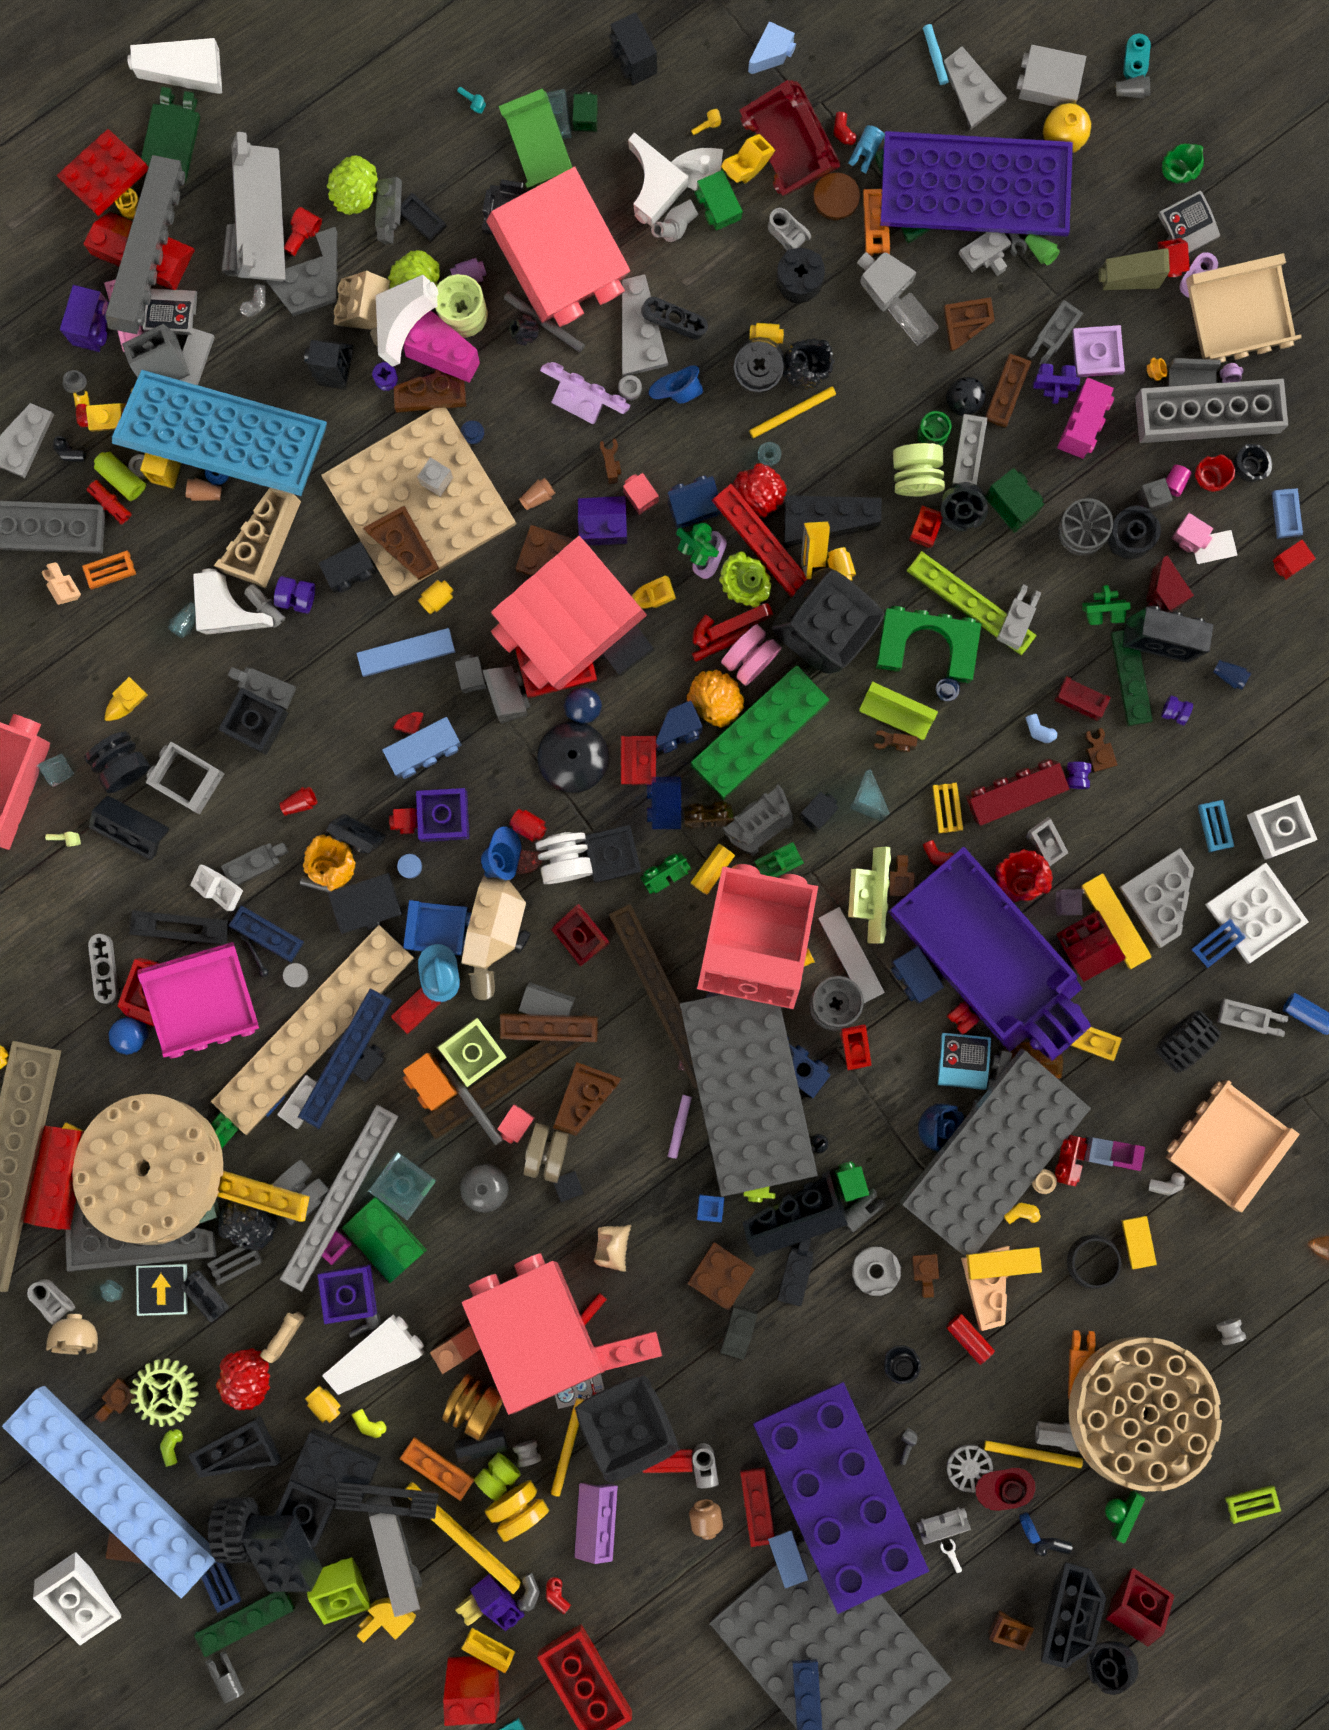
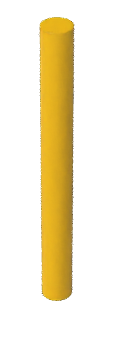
[749,386,836,439]
[551,1398,584,1496]
[984,1440,1083,1468]

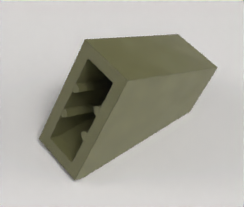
[1099,249,1170,290]

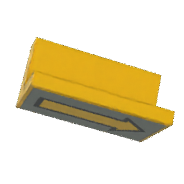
[801,521,830,579]

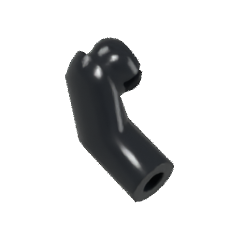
[1034,1538,1072,1556]

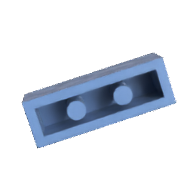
[383,717,462,779]

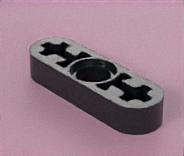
[641,297,708,340]

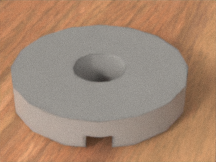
[852,1246,901,1296]

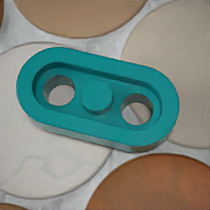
[1123,34,1151,79]

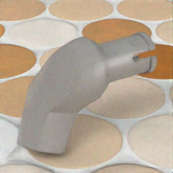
[651,199,699,242]

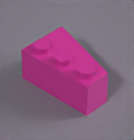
[403,310,480,383]
[1057,377,1114,459]

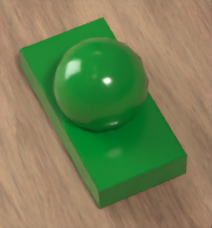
[1105,1490,1145,1544]

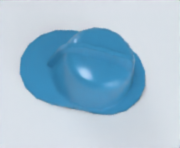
[418,944,460,1002]

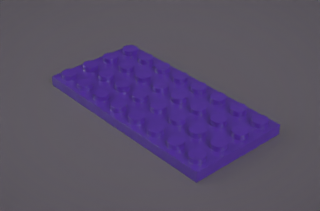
[880,131,1073,236]

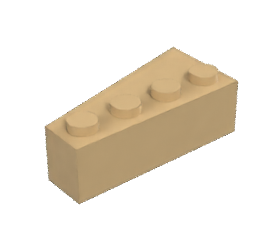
[214,488,301,588]

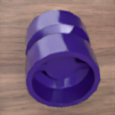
[274,576,315,614]

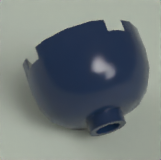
[918,1104,964,1152]

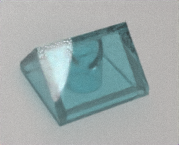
[850,769,890,821]
[368,1151,437,1220]

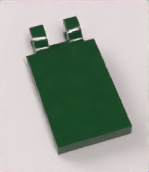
[141,87,201,183]

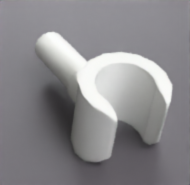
[940,1539,962,1573]

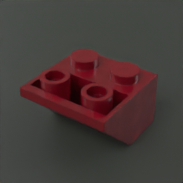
[1056,910,1126,982]

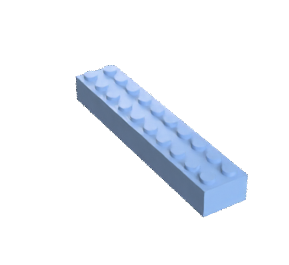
[2,1386,216,1598]

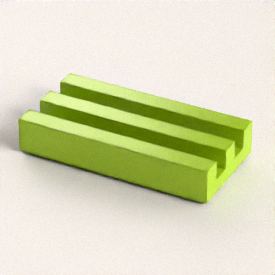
[1225,1485,1281,1524]

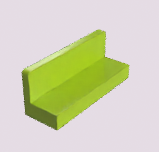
[859,682,938,740]

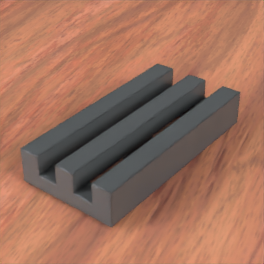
[207,1247,263,1285]

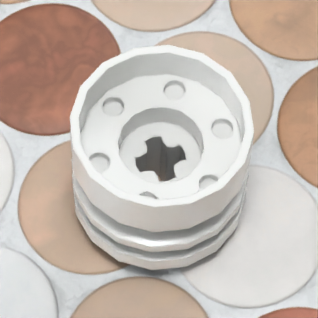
[535,832,593,884]

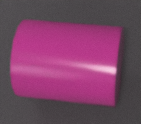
[1166,465,1191,497]

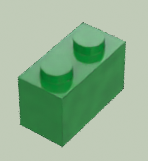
[694,170,742,231]
[834,1161,869,1202]

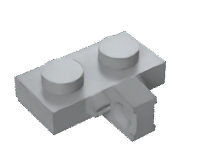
[959,232,1012,276]

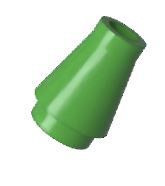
[1025,234,1060,266]

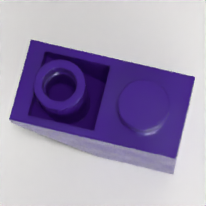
[470,1574,525,1631]

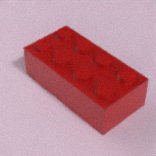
[537,1624,632,1730]

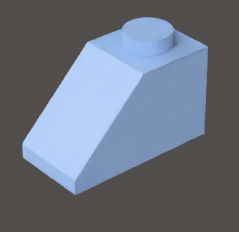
[748,21,796,74]

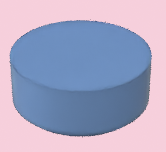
[397,854,422,879]

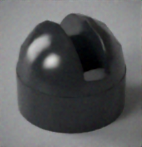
[810,1134,829,1154]

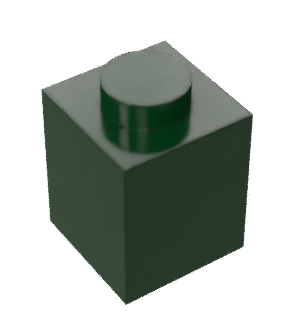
[573,92,598,132]

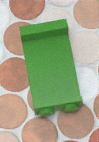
[499,89,572,190]

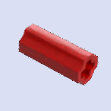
[946,1313,995,1365]
[643,1449,692,1473]

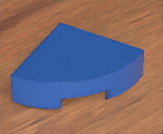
[1019,1512,1041,1544]

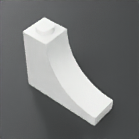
[628,133,688,227]
[376,275,438,367]
[193,569,273,635]

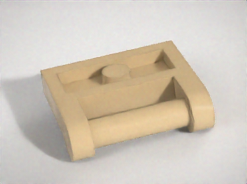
[260,1311,306,1363]

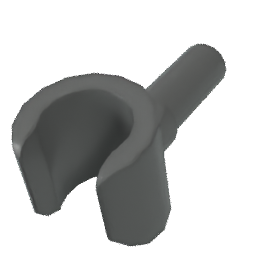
[349,1313,381,1338]
[900,1428,917,1465]

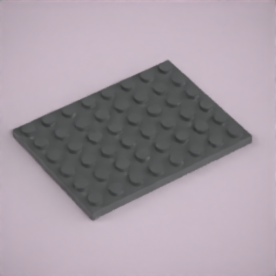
[709,1539,952,1730]

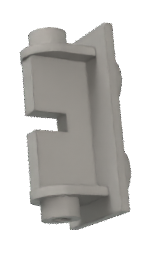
[916,1507,971,1545]

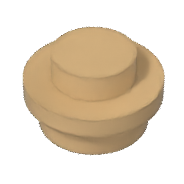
[1032,1169,1057,1194]

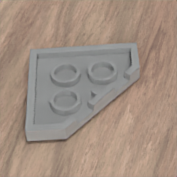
[1119,848,1194,948]

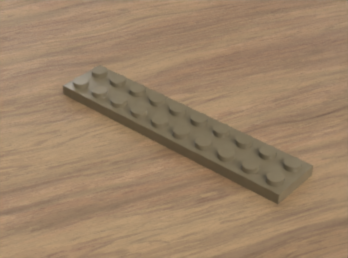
[0,1041,61,1292]

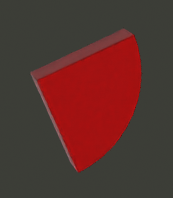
[393,712,424,735]

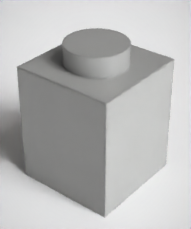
[417,457,453,497]

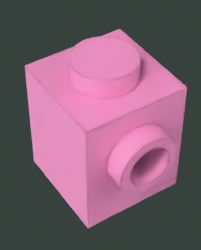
[1171,513,1213,553]

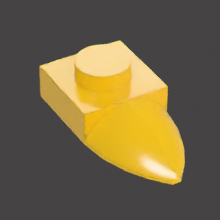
[631,576,676,609]
[105,677,148,721]

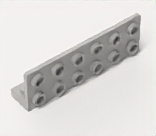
[231,132,285,281]

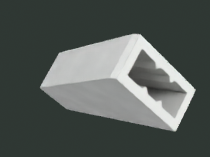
[128,38,222,94]

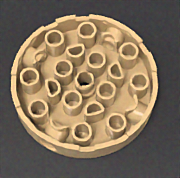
[72,1094,223,1245]
[1069,1337,1222,1492]

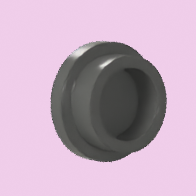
[63,370,87,393]

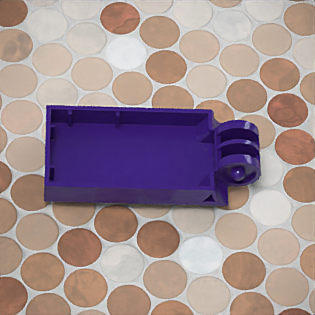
[888,847,1091,1061]

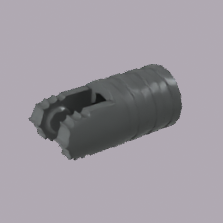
[845,1188,885,1232]
[205,1651,245,1704]

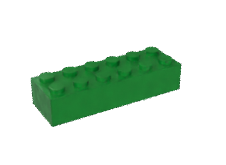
[691,665,829,801]

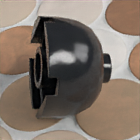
[940,482,988,531]
[1087,1641,1139,1695]

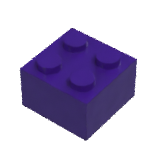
[60,285,109,352]
[416,788,469,842]
[318,1264,377,1324]

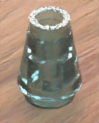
[168,602,196,638]

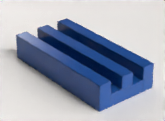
[1192,918,1246,968]

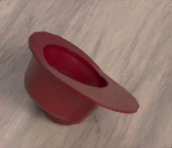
[976,1468,1036,1511]

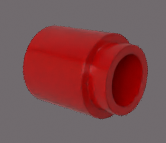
[509,809,547,842]

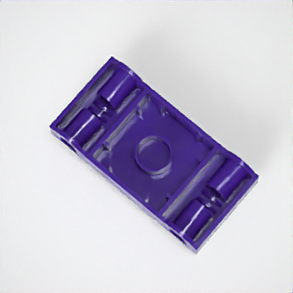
[753,1381,929,1614]

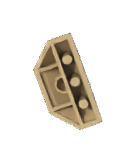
[462,876,526,969]

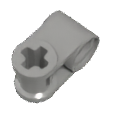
[768,208,811,250]
[27,1279,75,1325]

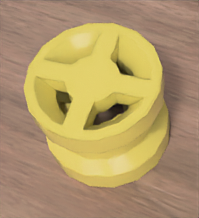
[455,1594,484,1626]

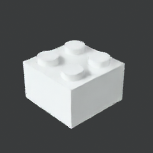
[1247,795,1317,859]

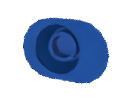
[649,365,703,404]
[481,827,521,880]

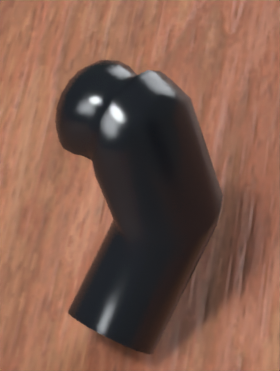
[53,436,86,462]

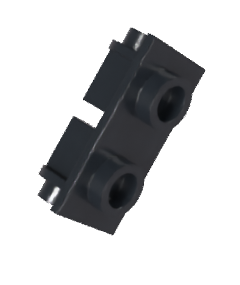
[179,1270,230,1323]

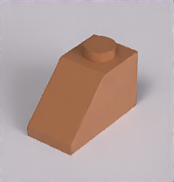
[430,1326,481,1374]

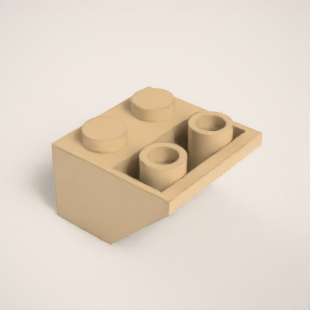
[334,271,390,329]

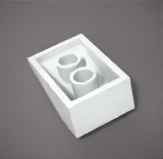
[33,1552,121,1645]

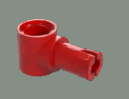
[284,207,322,257]

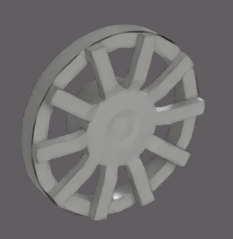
[946,1445,993,1493]

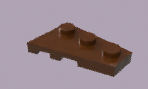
[553,1062,622,1136]

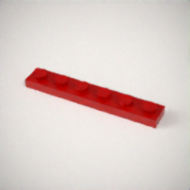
[711,484,807,598]

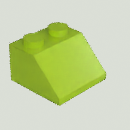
[307,1557,371,1625]

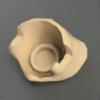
[594,1225,631,1272]

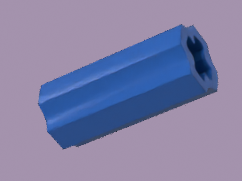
[1282,993,1329,1035]

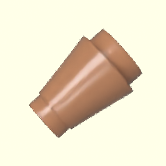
[186,477,222,501]
[519,478,555,510]

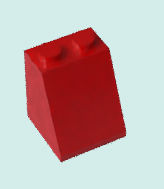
[443,1656,500,1726]

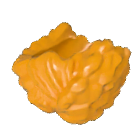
[687,670,744,728]
[303,835,356,891]

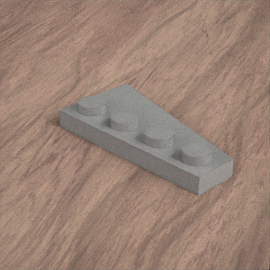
[622,274,668,377]

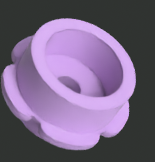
[1220,363,1243,383]

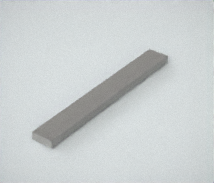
[280,1105,398,1291]

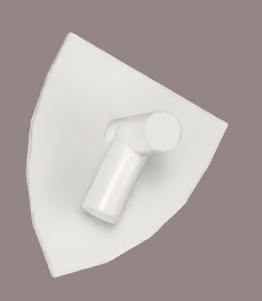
[671,148,723,191]

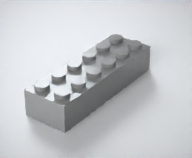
[1135,379,1288,443]

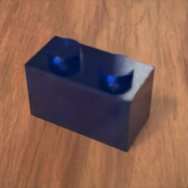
[647,777,681,829]

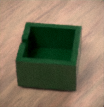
[986,468,1044,534]

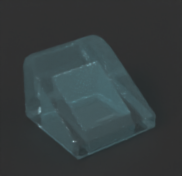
[37,754,74,787]

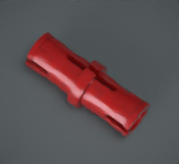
[87,480,132,524]

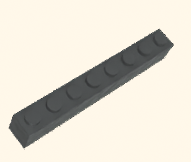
[105,155,185,334]

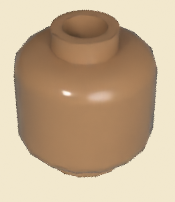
[689,1499,723,1540]

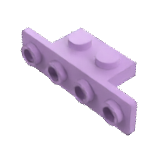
[540,362,630,424]

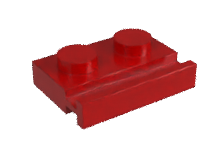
[621,736,656,785]

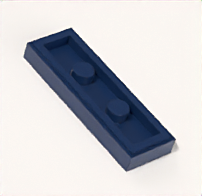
[229,906,304,963]

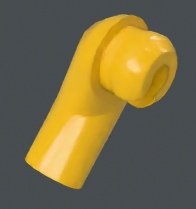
[1004,1203,1041,1224]

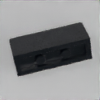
[89,796,169,860]

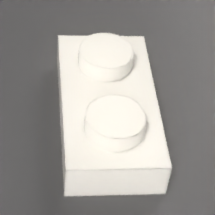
[277,1075,317,1129]

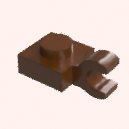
[600,439,622,484]
[874,730,918,752]
[888,855,914,896]
[912,1254,939,1298]
[94,1378,137,1423]

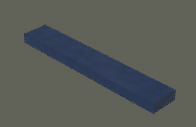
[298,988,392,1129]

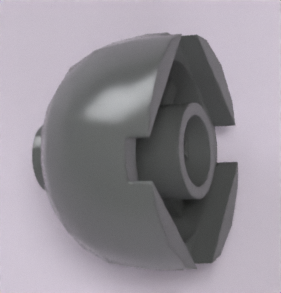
[460,1164,509,1213]

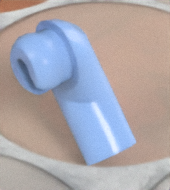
[1025,714,1057,743]

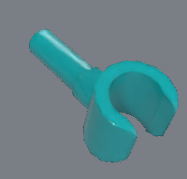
[457,87,486,114]

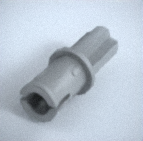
[244,584,285,628]

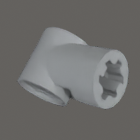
[692,1443,719,1488]

